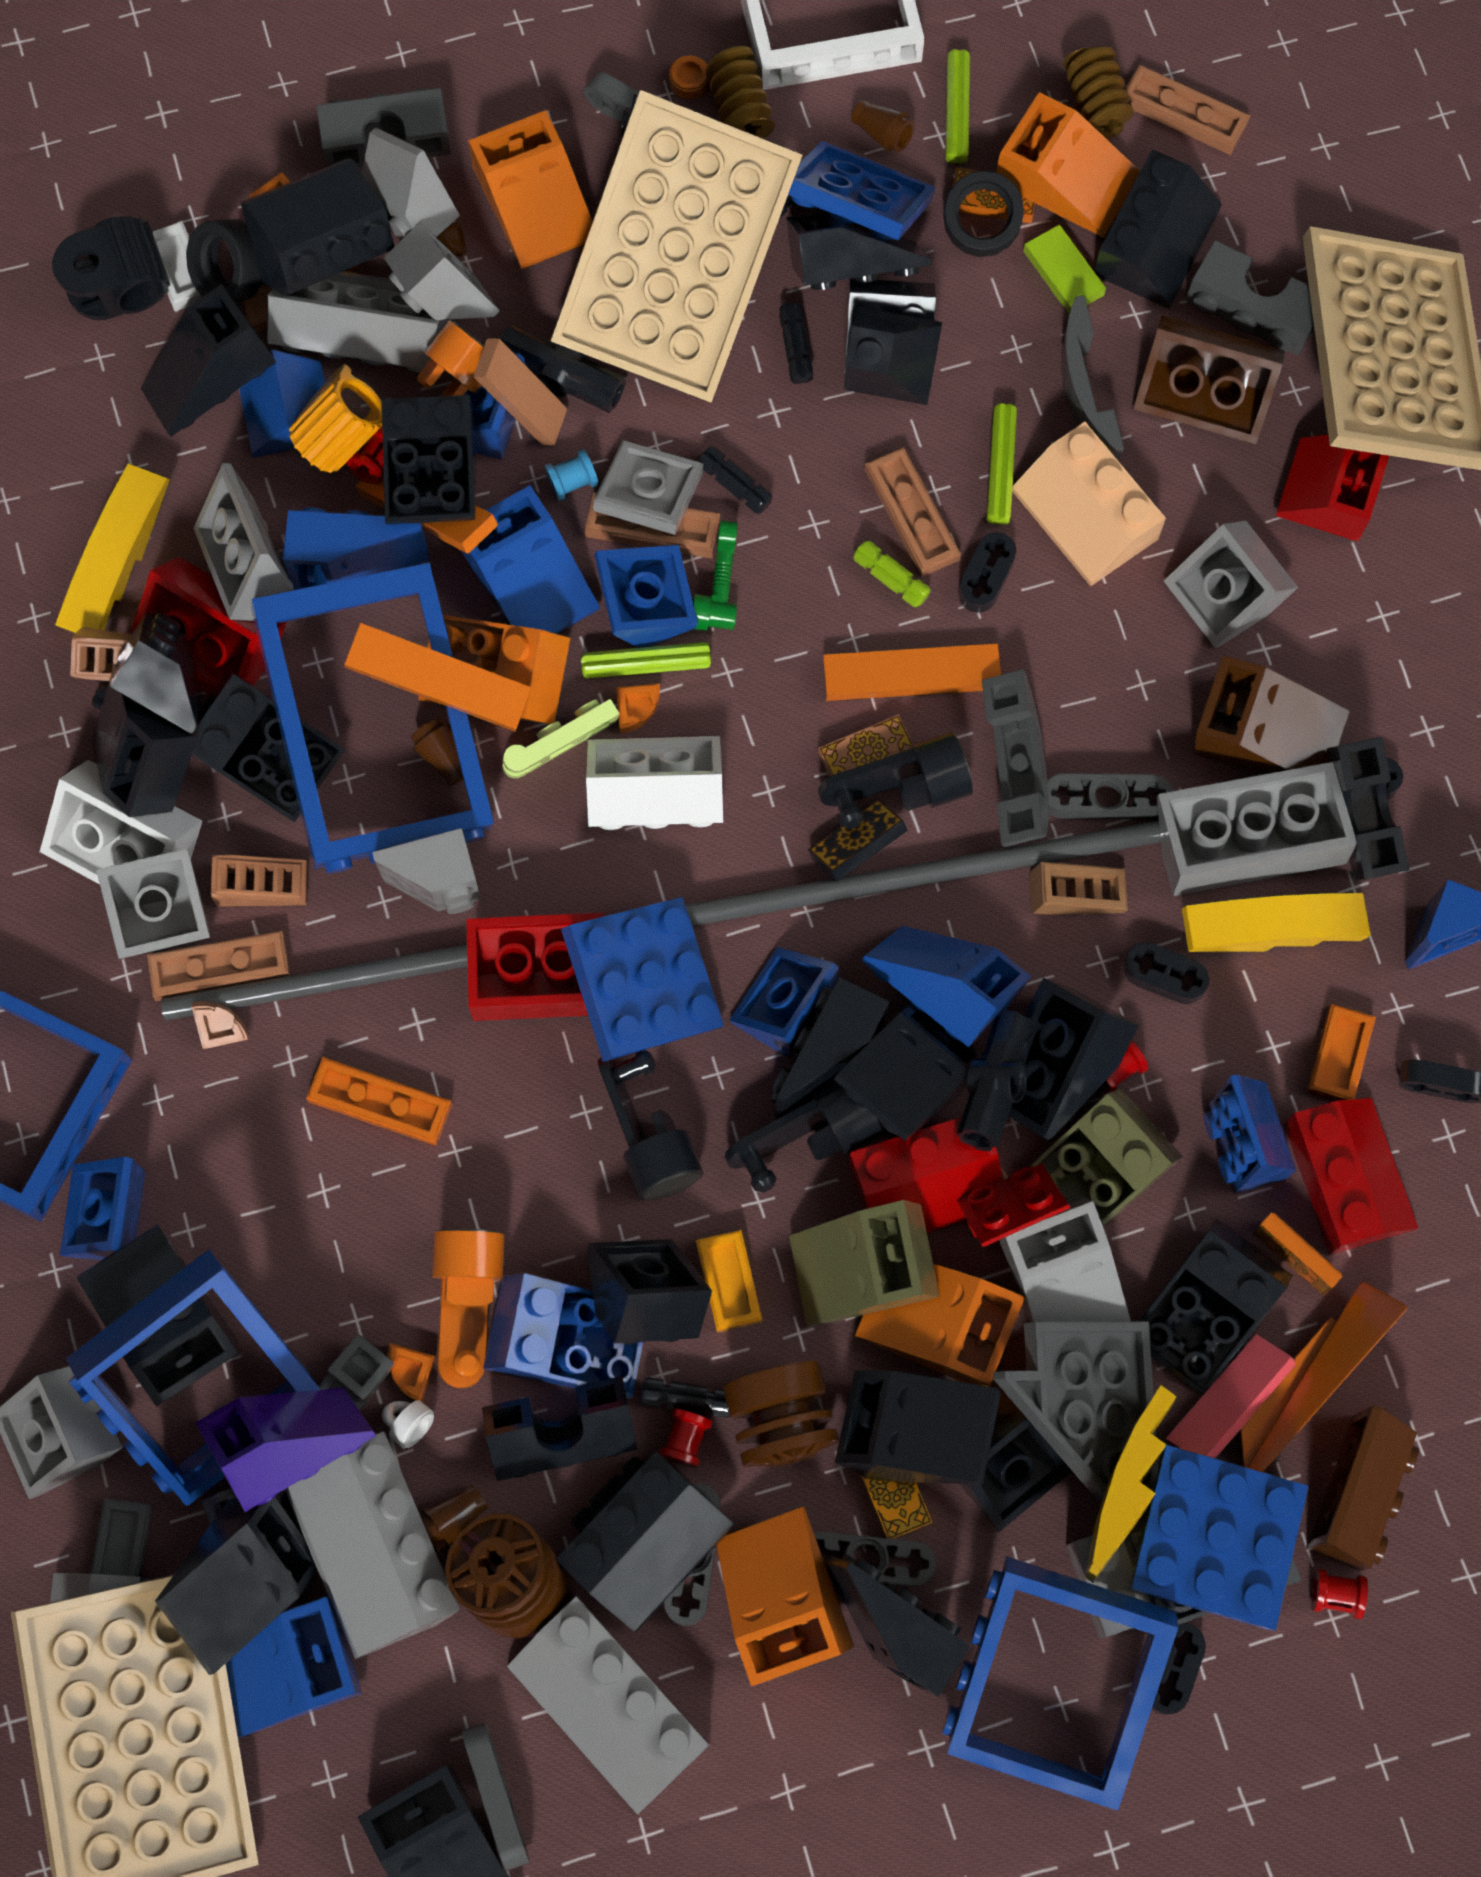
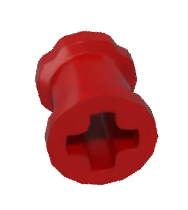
[346,428,384,485]
[1100,1041,1149,1094]
[659,1408,713,1468]
[1311,1569,1368,1620]

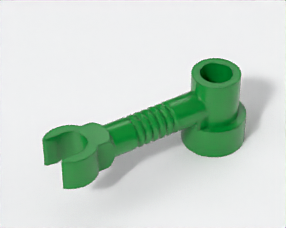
[693,521,738,631]

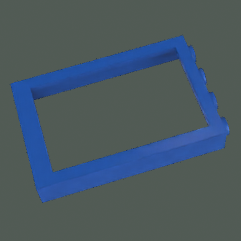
[251,563,494,874]

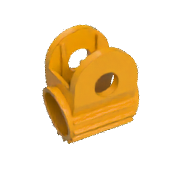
[289,364,382,474]

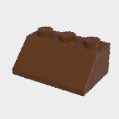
[1133,315,1285,445]
[1307,1405,1419,1571]

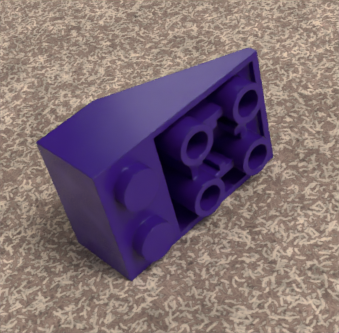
[195,1387,376,1512]

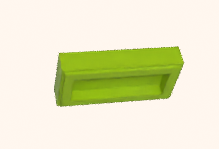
[1023,224,1106,315]

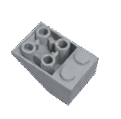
[999,1197,1131,1322]

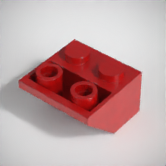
[1275,434,1389,542]

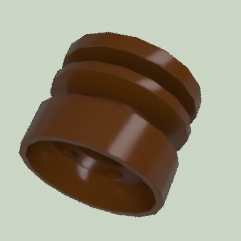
[723,1360,839,1467]
[445,1513,569,1638]

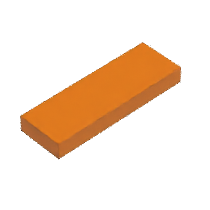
[306,1057,452,1146]

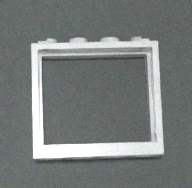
[740,0,924,90]

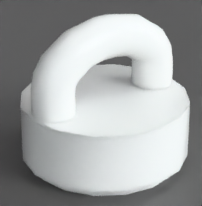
[382,1400,434,1449]

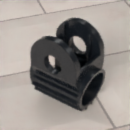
[52,216,171,320]

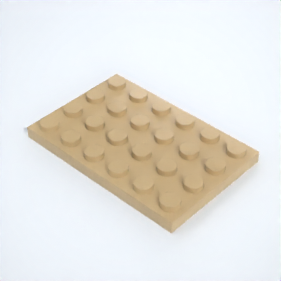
[550,90,802,403]
[1302,226,1481,470]
[10,1574,259,1877]

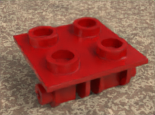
[957,1163,1070,1247]

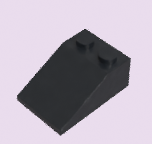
[1008,978,1139,1140]

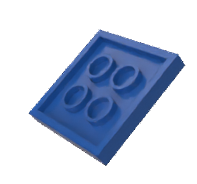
[788,141,936,240]
[561,897,724,1062]
[1129,1445,1309,1631]

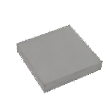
[593,440,704,535]

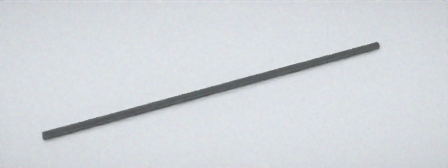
[161,820,1161,1021]

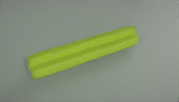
[946,49,970,164]
[987,403,1017,525]
[581,642,711,678]

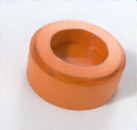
[669,55,710,100]

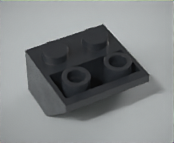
[844,278,936,376]

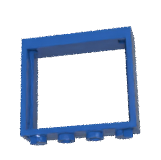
[0,990,132,1222]
[66,1249,321,1506]
[942,1556,1178,1811]

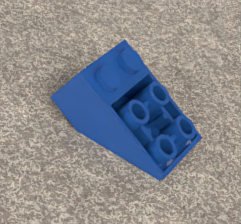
[460,485,600,634]
[282,507,430,590]
[861,925,1032,1047]
[1204,1074,1296,1194]
[483,1273,643,1398]
[226,1597,363,1739]

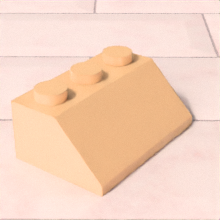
[1012,422,1166,586]

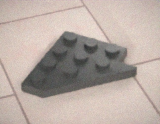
[993,1322,1158,1515]

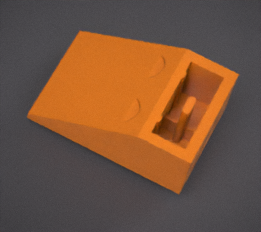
[996,92,1140,238]
[468,110,593,269]
[418,615,571,724]
[854,1263,1025,1387]
[717,1506,854,1687]

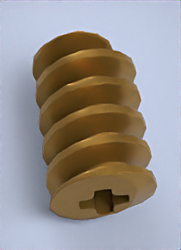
[705,46,775,139]
[1063,46,1134,140]

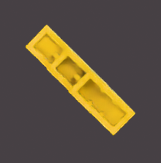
[55,463,170,633]
[1181,893,1371,952]
[1085,1385,1177,1583]

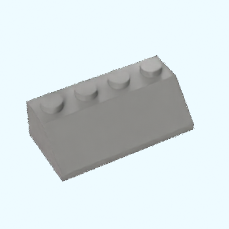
[267,271,451,372]
[1157,762,1357,896]
[284,1432,460,1659]
[507,1597,709,1815]

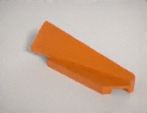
[1238,1282,1409,1472]

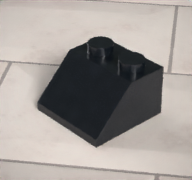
[587,1239,712,1345]
[960,1388,1072,1532]

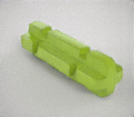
[853,541,931,607]

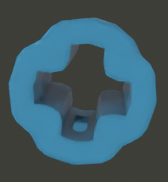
[544,449,599,501]

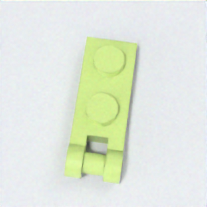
[502,699,620,778]

